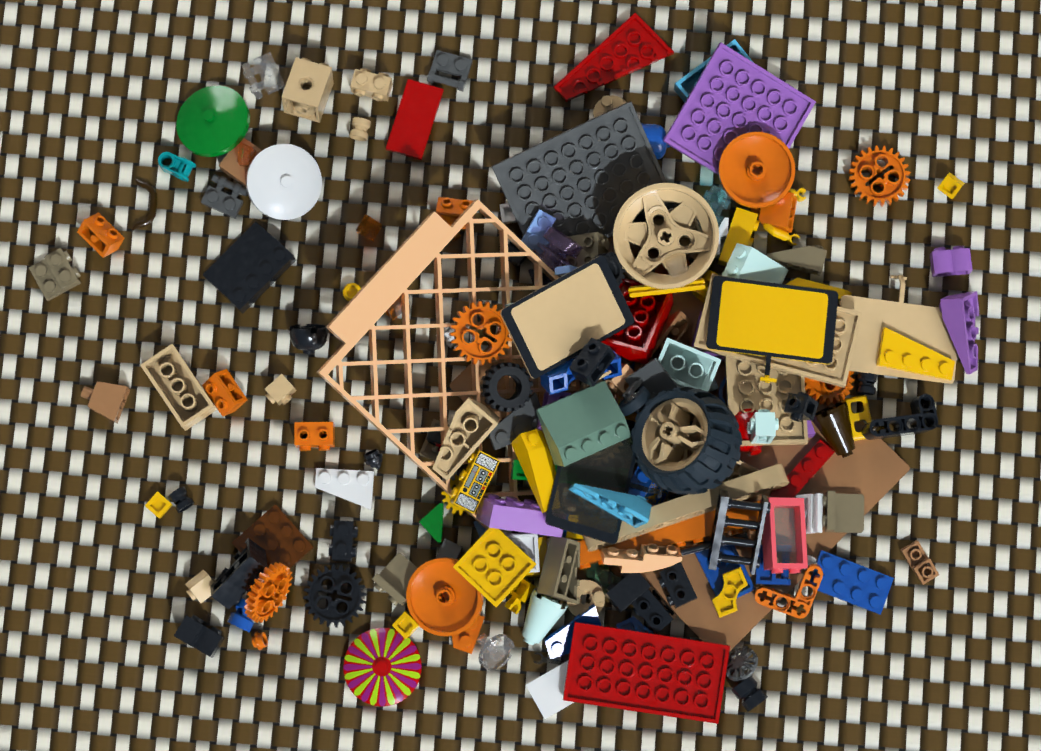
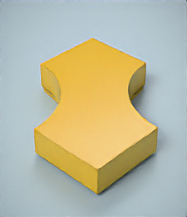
[712,567,748,618]

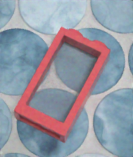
[760,497,808,574]

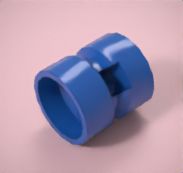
[227,598,254,633]

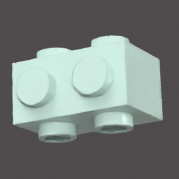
[747,409,779,444]

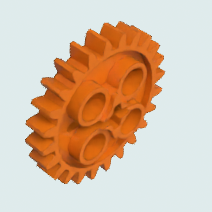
[848,145,911,207]
[449,301,512,365]
[804,371,855,406]
[244,562,293,623]

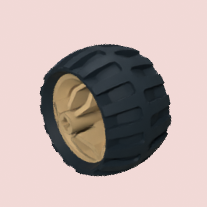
[631,387,742,495]

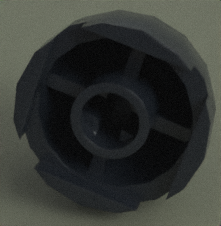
[289,324,328,354]

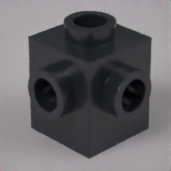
[784,392,819,422]

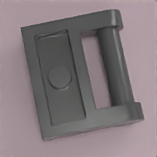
[427,50,473,92]

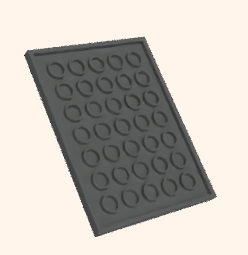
[491,101,677,266]

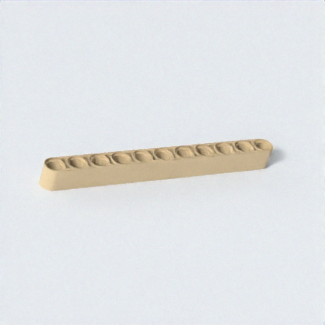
[583,464,789,551]

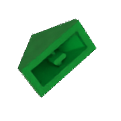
[419,503,444,544]

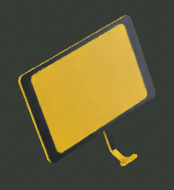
[706,276,838,383]

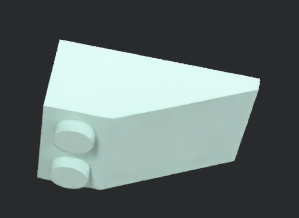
[658,338,721,392]

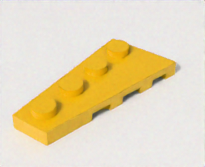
[876,327,955,381]

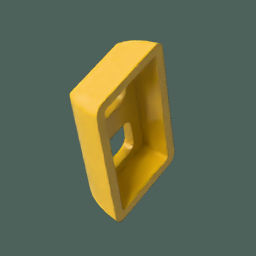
[842,395,872,441]

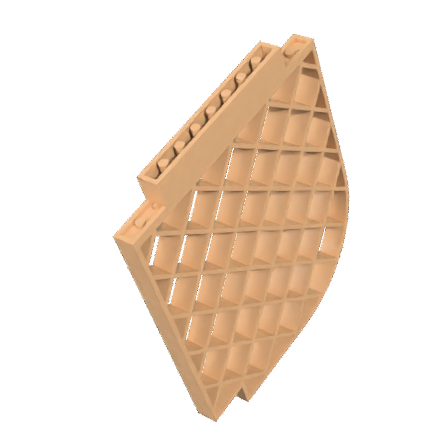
[316,199,619,530]

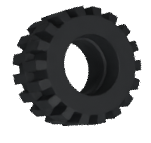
[480,362,533,412]

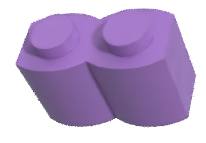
[930,246,973,277]

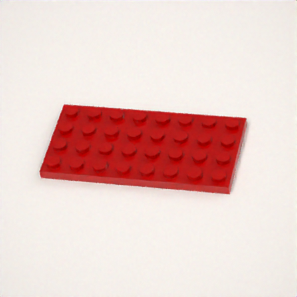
[562,622,730,724]

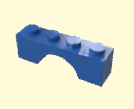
[540,350,622,395]

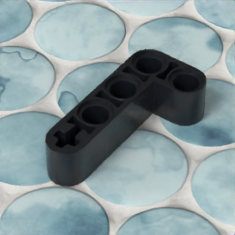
[862,394,938,440]

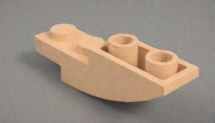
[600,544,683,573]

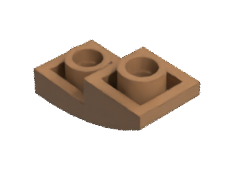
[900,540,939,585]

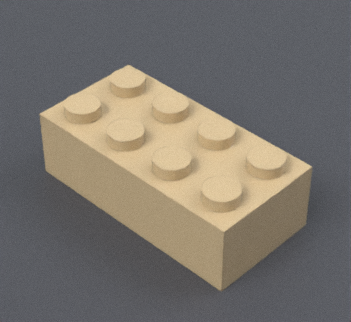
[140,344,218,431]

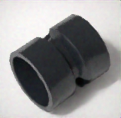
[731,675,768,712]

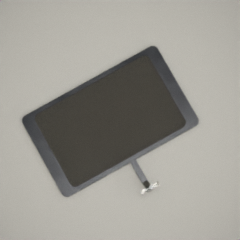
[545,419,663,544]

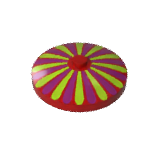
[343,628,422,707]

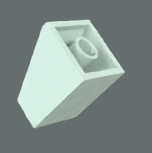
[722,243,788,284]

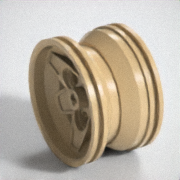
[613,183,719,289]

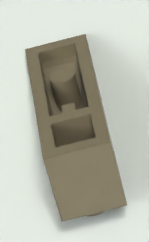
[766,245,827,276]

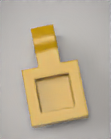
[505,579,535,614]

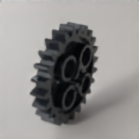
[303,564,367,628]

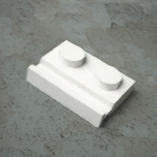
[796,493,823,534]

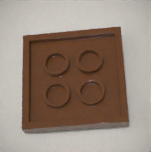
[232,504,314,569]

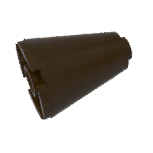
[812,402,855,458]

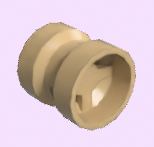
[349,117,371,141]

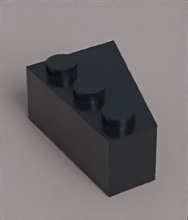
[210,538,268,609]

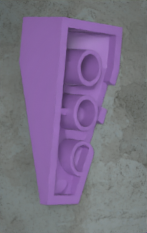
[939,291,979,374]

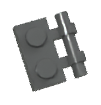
[201,174,248,219]

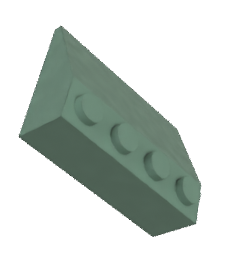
[536,381,631,467]

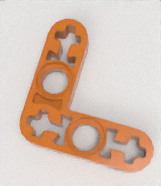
[754,563,823,619]

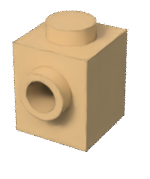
[265,374,296,406]
[185,570,214,603]

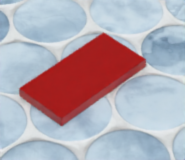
[386,79,444,160]

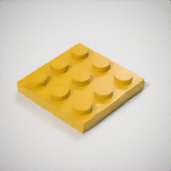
[453,528,536,608]

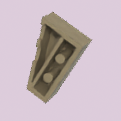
[536,536,580,604]

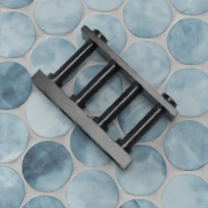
[707,489,771,575]

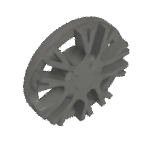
[726,646,758,681]

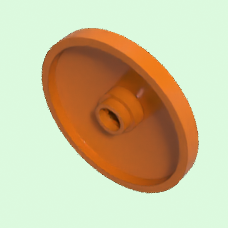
[718,132,795,208]
[406,557,483,636]

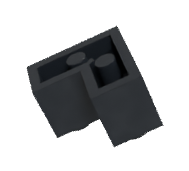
[174,615,225,658]

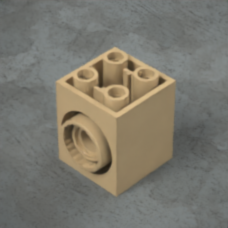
[282,57,334,123]

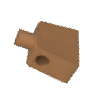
[81,382,130,424]

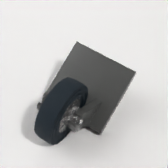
[618,358,679,416]

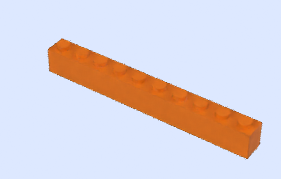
[577,500,760,570]

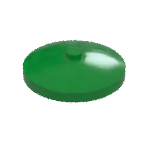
[176,85,250,157]

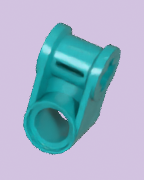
[158,152,196,182]

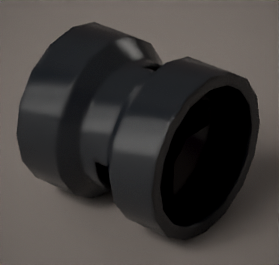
[856,373,877,395]
[168,487,195,513]

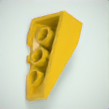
[511,429,560,513]

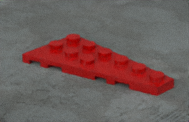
[554,13,674,102]

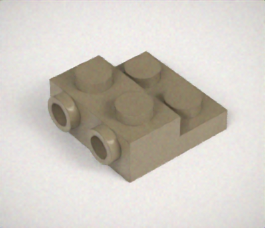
[29,248,81,301]

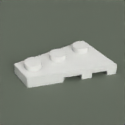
[315,468,374,510]

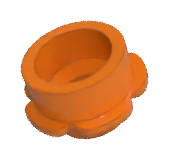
[252,631,268,650]

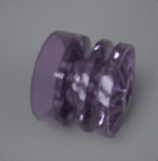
[533,226,583,272]

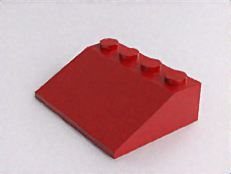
[602,278,673,364]

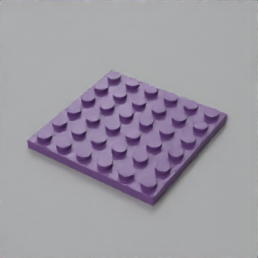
[663,43,816,176]

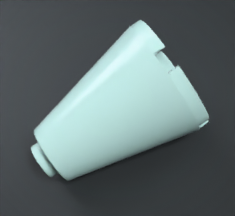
[522,588,568,645]

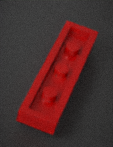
[768,439,835,509]

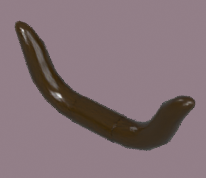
[132,178,157,231]

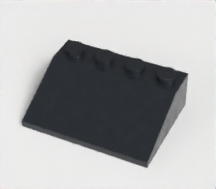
[202,222,296,314]

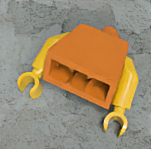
[750,188,806,246]

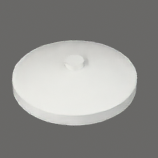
[246,144,322,220]

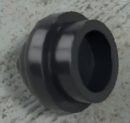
[364,449,383,469]

